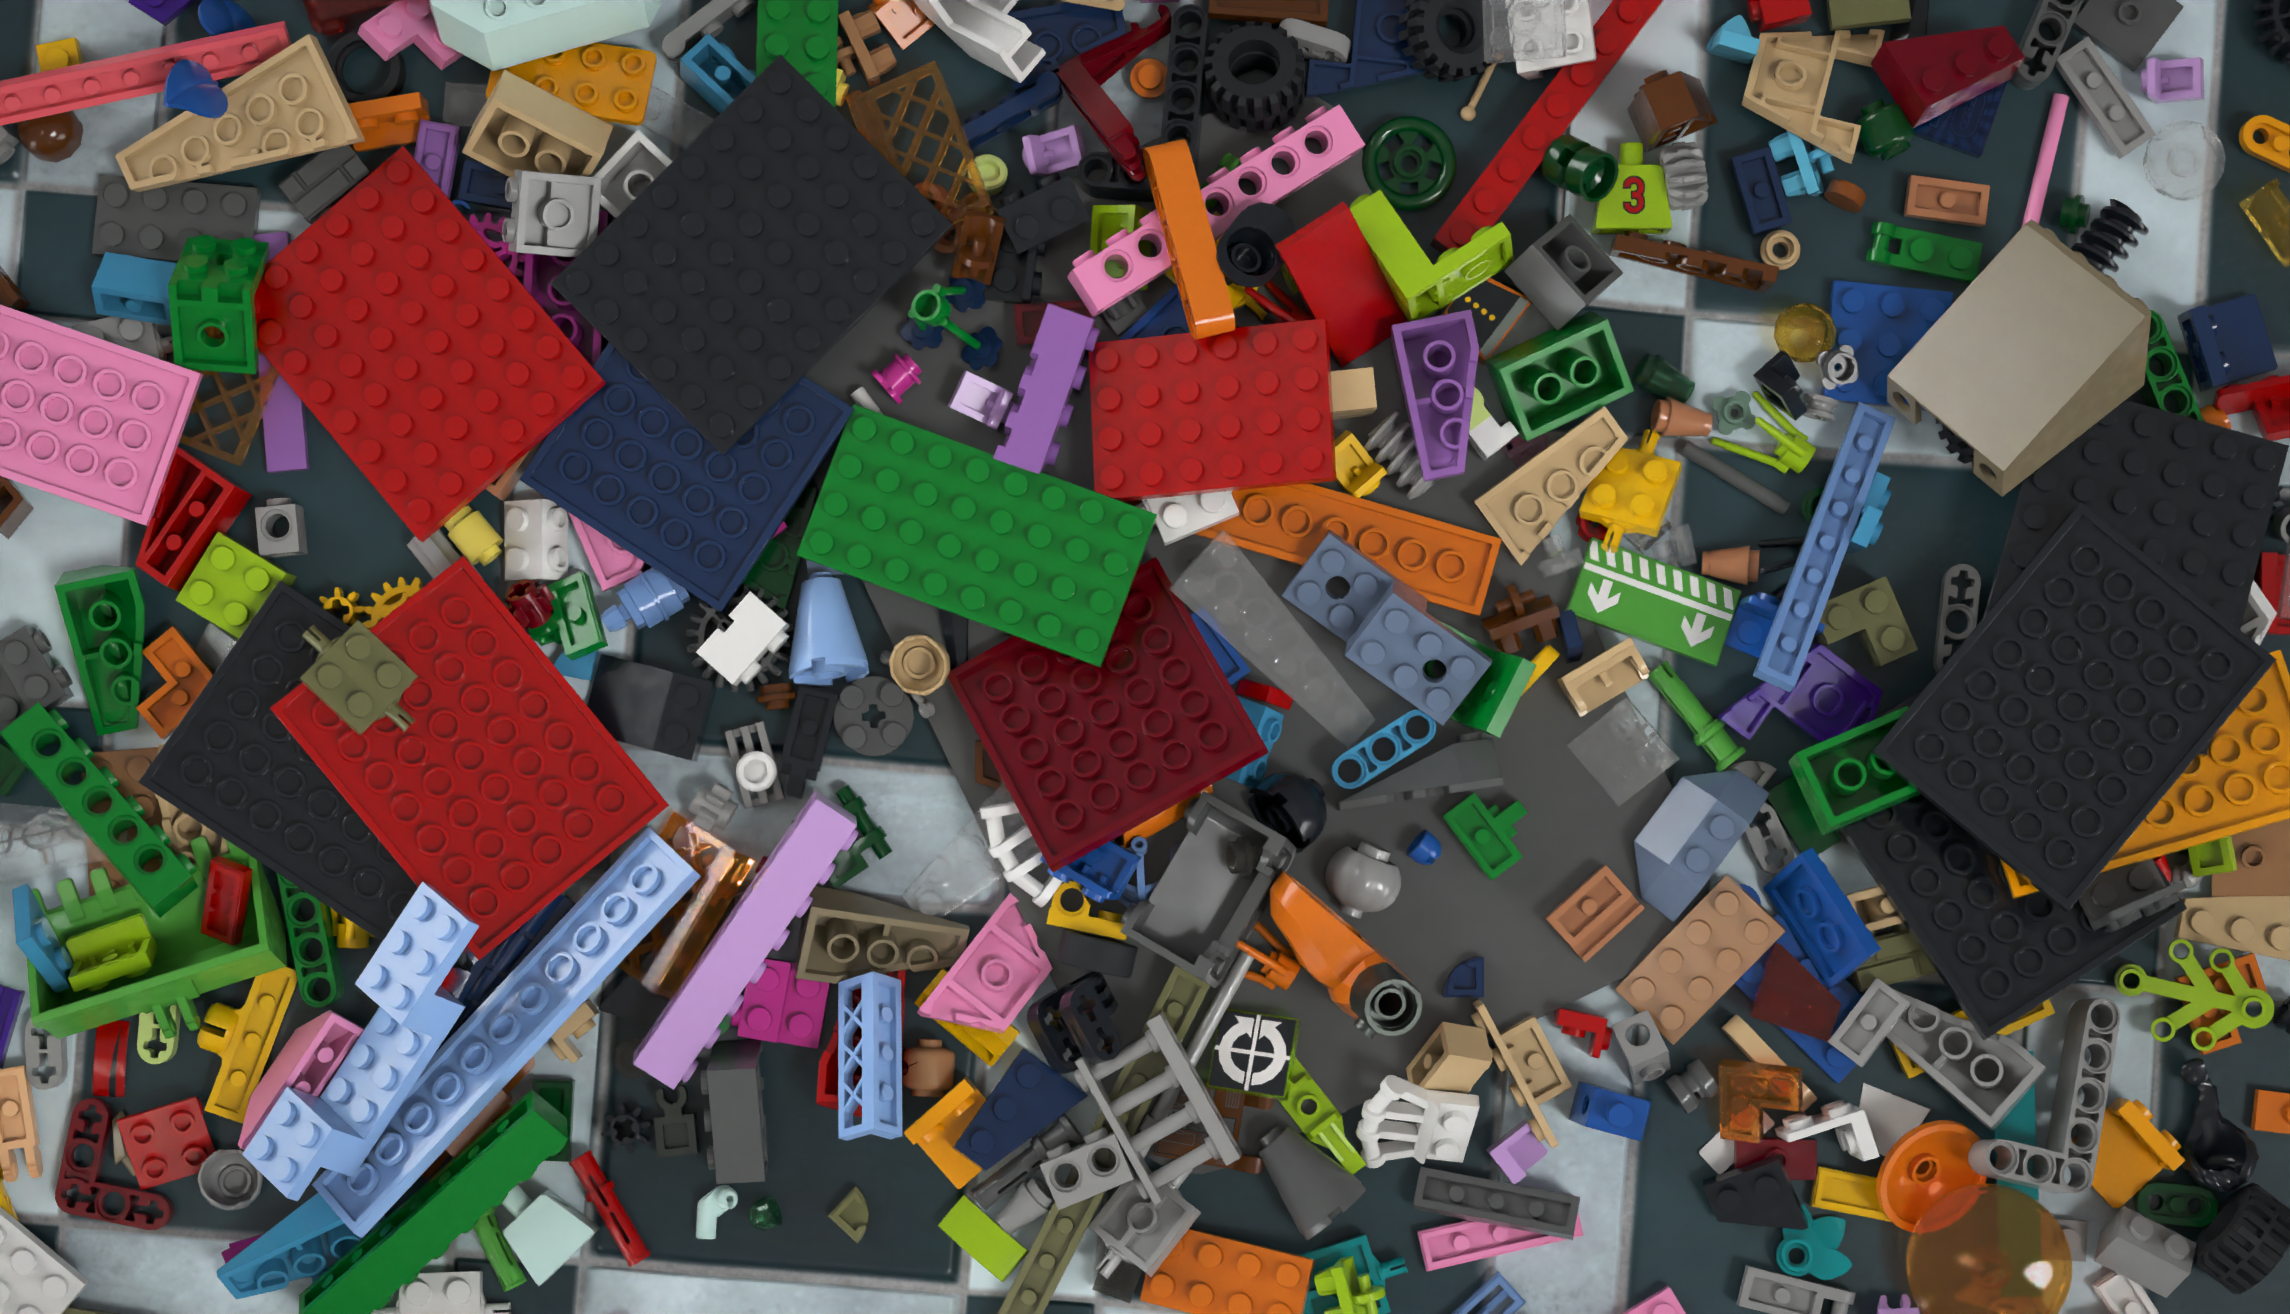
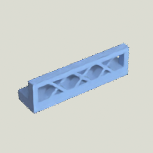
[838,971,902,1141]

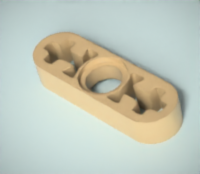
[1721,1014,1817,1113]

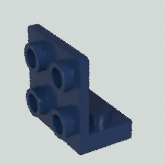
[2177,294,2278,392]

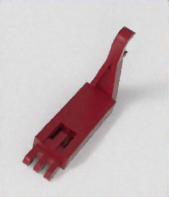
[1057,4,1173,181]

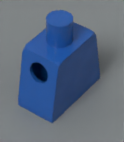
[1569,1080,1653,1141]

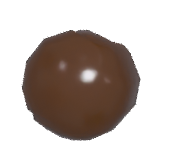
[17,111,83,163]

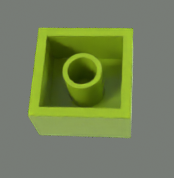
[176,532,297,639]

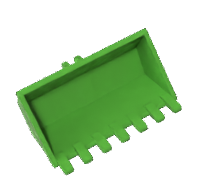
[27,835,287,1039]

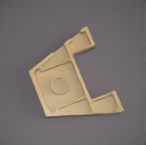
[1742,29,1885,164]

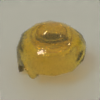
[1773,302,1837,363]

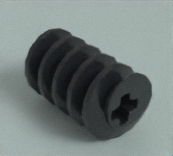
[2070,199,2149,275]

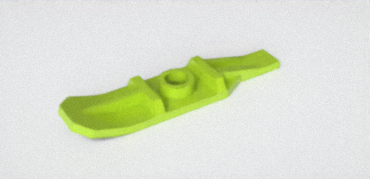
[1275,1052,1366,1174]

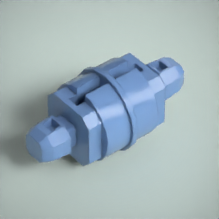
[601,567,690,632]

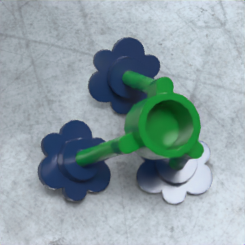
[901,273,1003,371]

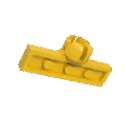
[197,966,298,1124]

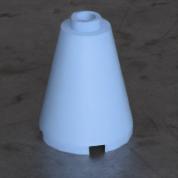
[788,572,869,686]

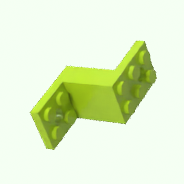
[1281,190,1514,322]

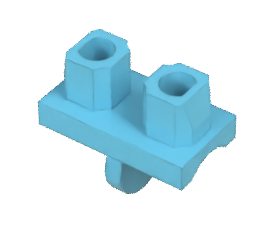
[1768,130,1834,197]

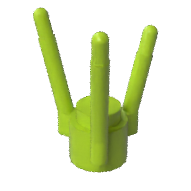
[1710,391,1816,474]

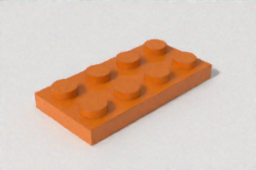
[1140,1228,1315,1314]

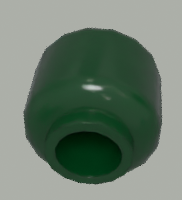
[1856,99,1915,162]

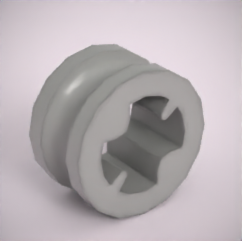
[1803,393,1839,422]

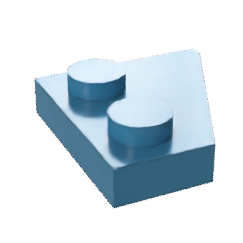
[12,884,73,993]

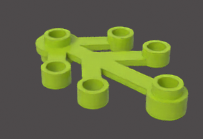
[2114,938,2274,1051]

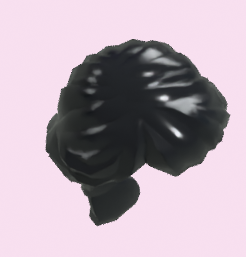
[2181,1058,2259,1193]

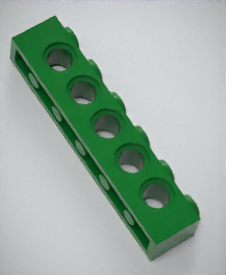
[0,702,198,918]

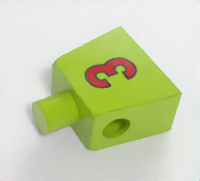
[1591,142,1672,235]

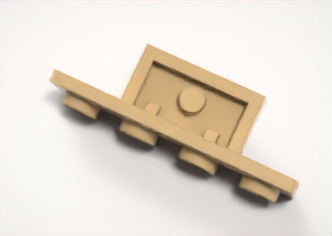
[1471,999,1572,1148]

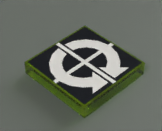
[1206,1009,1301,1101]

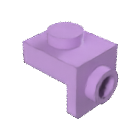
[2141,57,2204,104]
[1022,125,1087,177]
[948,370,1015,430]

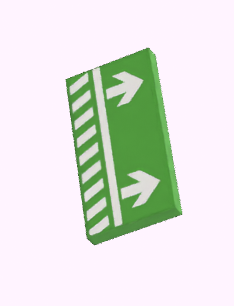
[1565,537,1741,667]

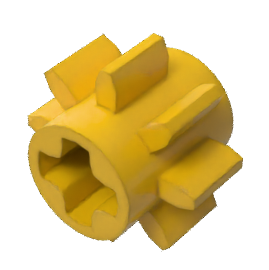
[319,587,365,627]

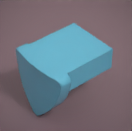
[1705,15,1760,64]

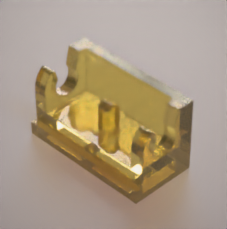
[2238,178,2290,267]

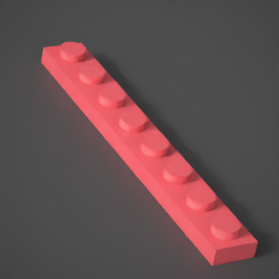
[0,21,292,126]

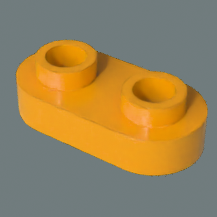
[2239,115,2290,173]

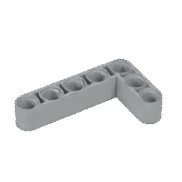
[1968,998,2120,1194]

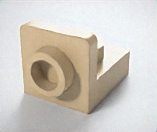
[548,1000,600,1064]

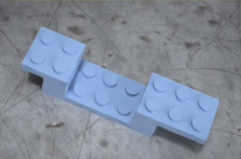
[242,881,479,1201]

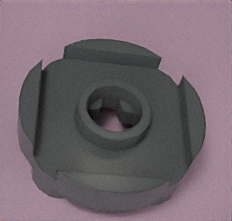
[834,676,915,756]

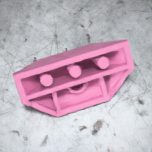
[238,1010,364,1150]

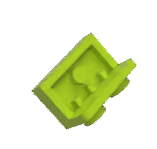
[66,914,158,992]

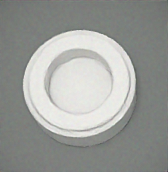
[736,751,777,792]

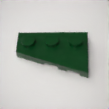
[743,483,819,609]

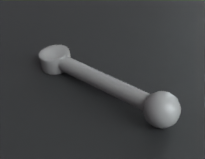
[879,650,935,718]

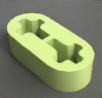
[137,1004,181,1064]

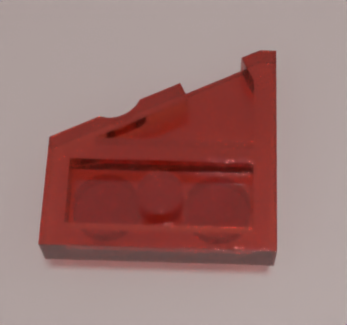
[1750,943,1841,1042]

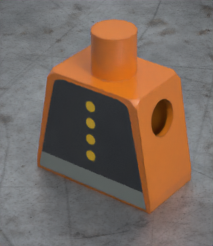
[1442,278,1531,366]

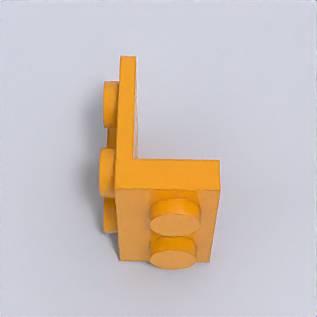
[2072,1097,2185,1208]

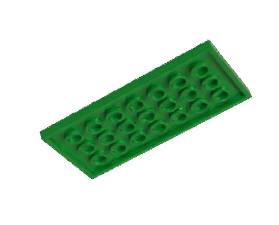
[797,404,1157,668]

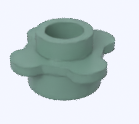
[1712,391,1756,435]

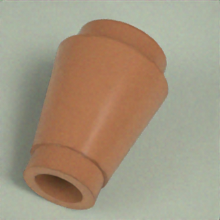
[1650,397,1713,437]
[1701,546,1760,585]

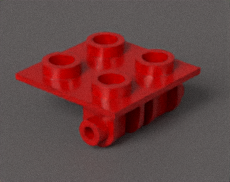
[116,1096,215,1190]

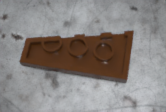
[1609,231,1779,294]

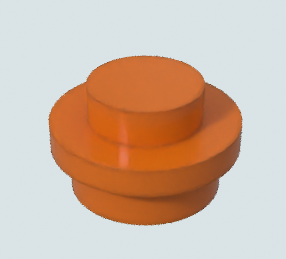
[1130,58,1167,99]

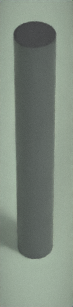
[1680,440,1791,515]

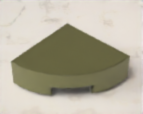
[828,1185,869,1243]

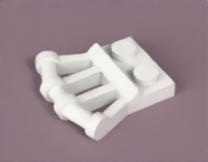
[980,802,1116,908]
[1356,1075,1480,1168]

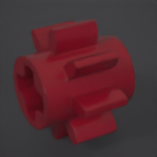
[504,579,555,629]

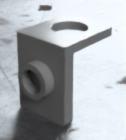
[1612,1010,1671,1085]

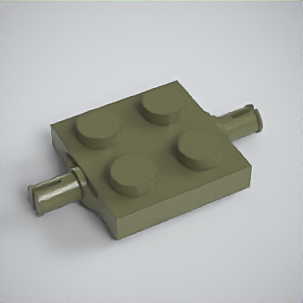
[300,620,418,736]

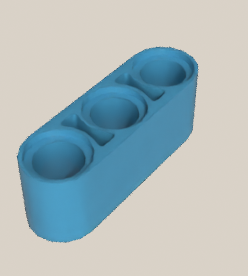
[1330,709,1436,789]

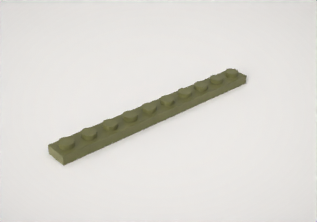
[998,965,1210,1314]

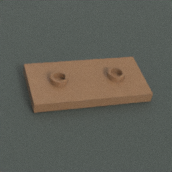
[2211,819,2290,897]

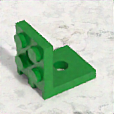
[168,235,270,374]
[1423,618,1537,738]

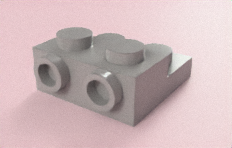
[502,169,602,258]

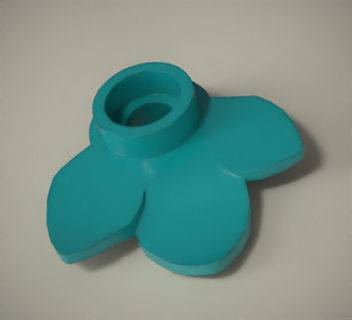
[1776,1204,1852,1280]

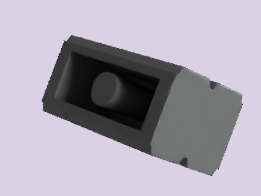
[278,144,372,225]

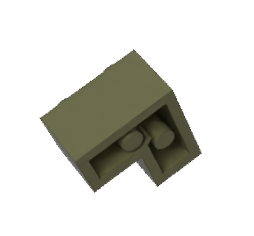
[1815,576,1918,668]

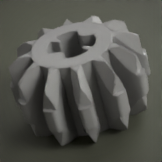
[1658,142,1709,211]

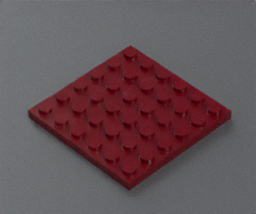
[947,557,1269,873]

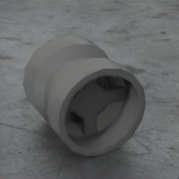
[1664,1058,1721,1114]

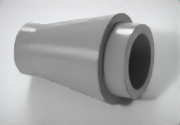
[996,1177,1055,1235]

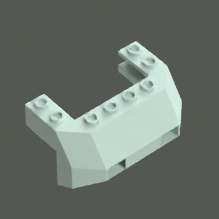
[429,0,663,71]

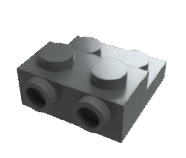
[0,626,74,737]

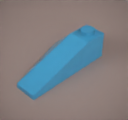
[216,1193,386,1300]

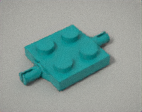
[1299,1233,1408,1314]

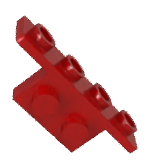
[2212,375,2290,441]

